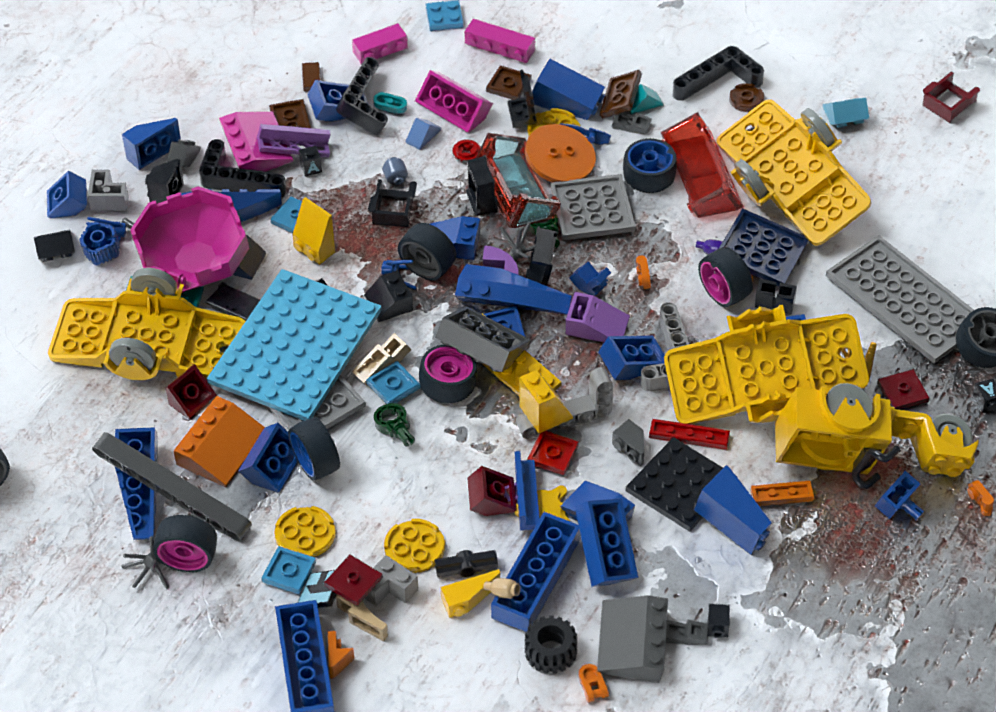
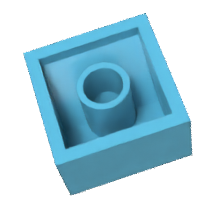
[823,98,869,127]

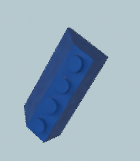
[575,498,639,587]

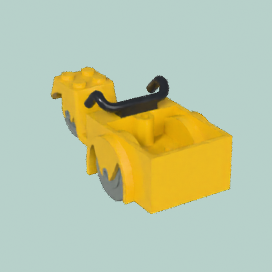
[775,383,979,489]

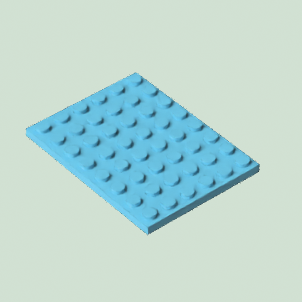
[207,269,382,421]

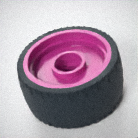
[698,247,753,307]
[419,345,477,403]
[153,515,217,572]

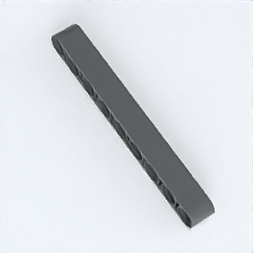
[92,432,252,542]

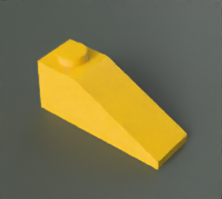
[440,569,501,618]

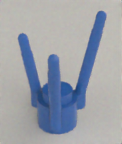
[86,217,126,241]
[381,260,416,290]

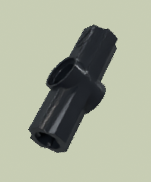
[434,550,498,578]

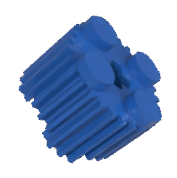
[79,221,120,265]

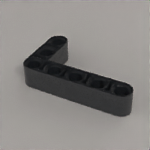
[672,46,764,101]
[336,57,388,135]
[199,139,287,197]

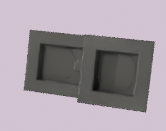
[611,112,652,133]
[666,619,708,644]

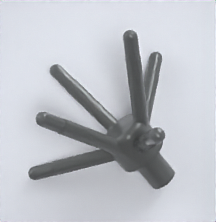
[500,222,536,262]
[121,536,168,588]

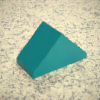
[629,84,663,115]

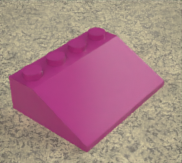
[219,111,293,172]

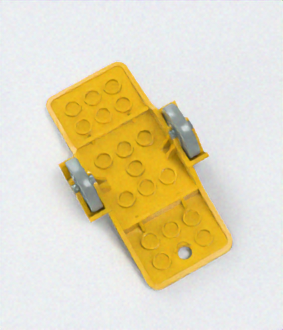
[716,99,872,246]
[48,268,246,380]

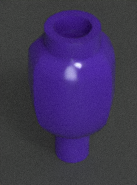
[696,239,723,255]

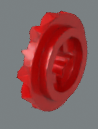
[452,139,481,162]

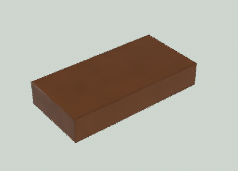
[302,62,320,92]

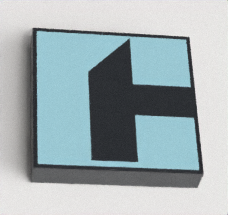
[297,570,337,608]

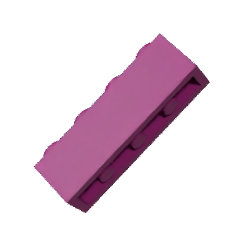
[464,18,535,63]

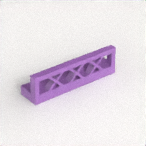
[257,124,331,157]

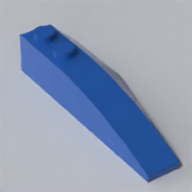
[181,189,282,222]
[455,264,572,315]
[115,427,158,540]

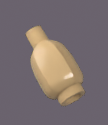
[484,578,521,599]

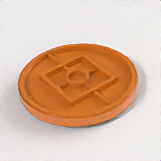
[525,124,596,182]

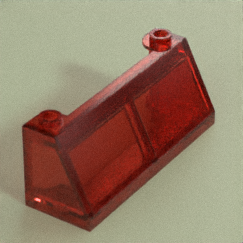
[660,112,744,218]

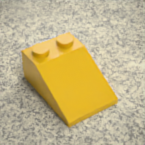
[292,197,335,265]

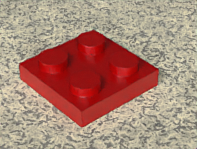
[527,431,579,475]

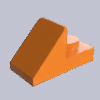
[328,631,355,679]

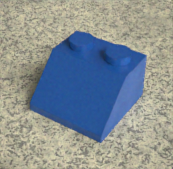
[47,170,88,218]

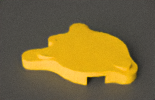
[514,485,570,521]

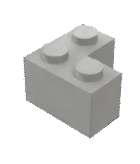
[88,169,129,211]
[364,555,418,606]

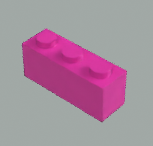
[352,23,408,65]

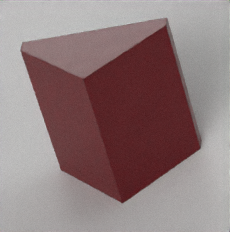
[166,364,217,419]

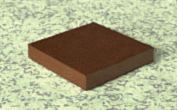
[486,65,532,100]

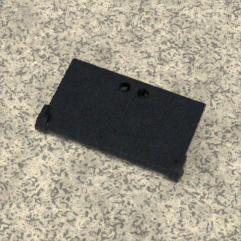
[205,282,260,321]

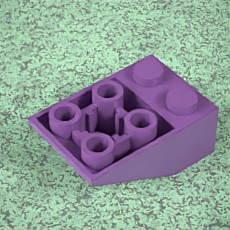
[565,292,630,342]

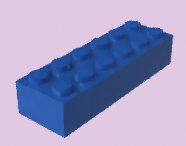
[491,512,581,632]
[275,600,334,712]

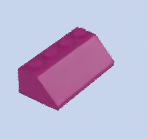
[415,70,493,133]

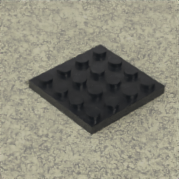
[625,437,738,532]

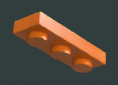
[750,480,814,506]

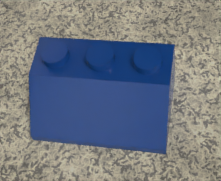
[238,423,297,492]

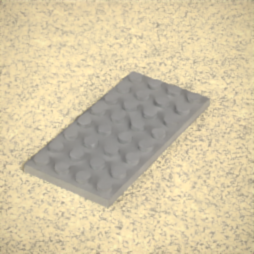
[826,235,974,364]

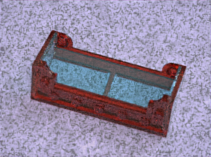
[476,133,561,228]

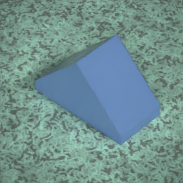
[406,118,441,150]

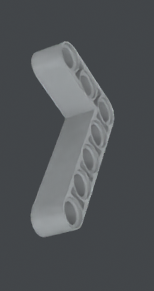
[641,302,689,391]
[515,367,613,439]

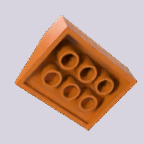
[173,396,265,487]

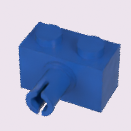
[875,471,924,520]

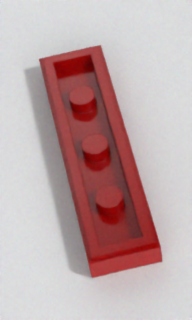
[649,419,730,450]

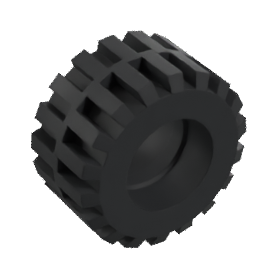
[525,616,577,674]

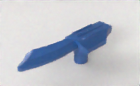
[559,124,611,145]

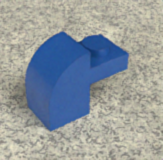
[569,261,611,296]

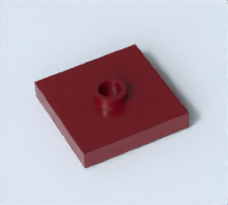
[877,369,929,410]
[324,554,383,606]

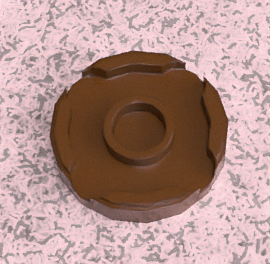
[729,83,764,112]

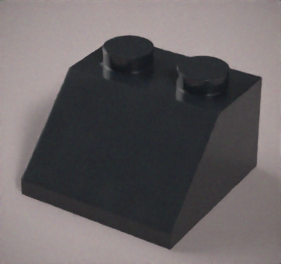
[145,159,184,204]
[34,229,75,262]
[364,270,413,323]

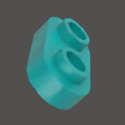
[373,92,407,114]

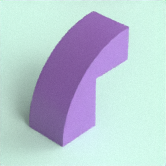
[483,245,519,275]

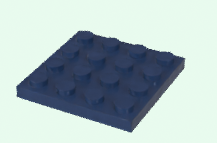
[719,208,809,286]

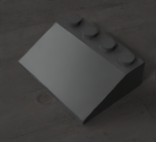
[435,306,531,372]
[597,595,668,683]

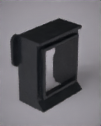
[466,155,498,216]
[368,179,417,227]
[525,226,557,286]

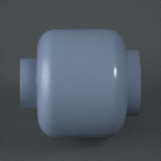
[382,157,408,185]

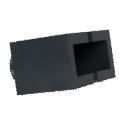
[755,279,797,315]

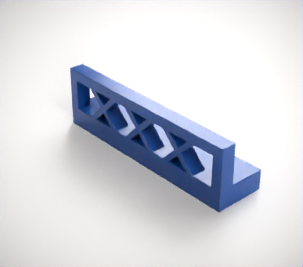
[514,451,540,531]

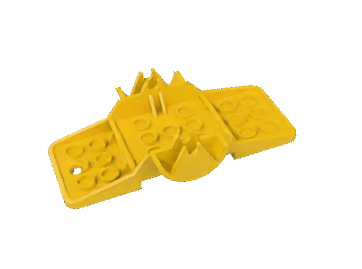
[664,305,869,424]

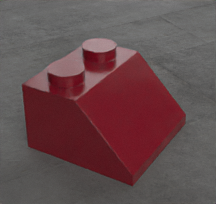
[467,466,517,516]

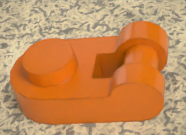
[636,255,651,289]
[967,480,994,516]
[579,664,609,703]

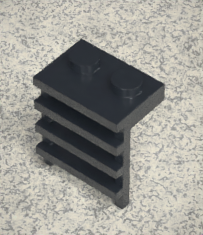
[507,70,537,128]

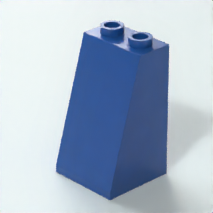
[532,58,605,120]
[694,465,772,555]

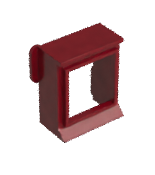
[922,71,980,123]

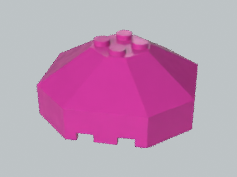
[130,186,249,293]

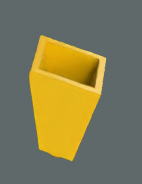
[519,370,573,434]

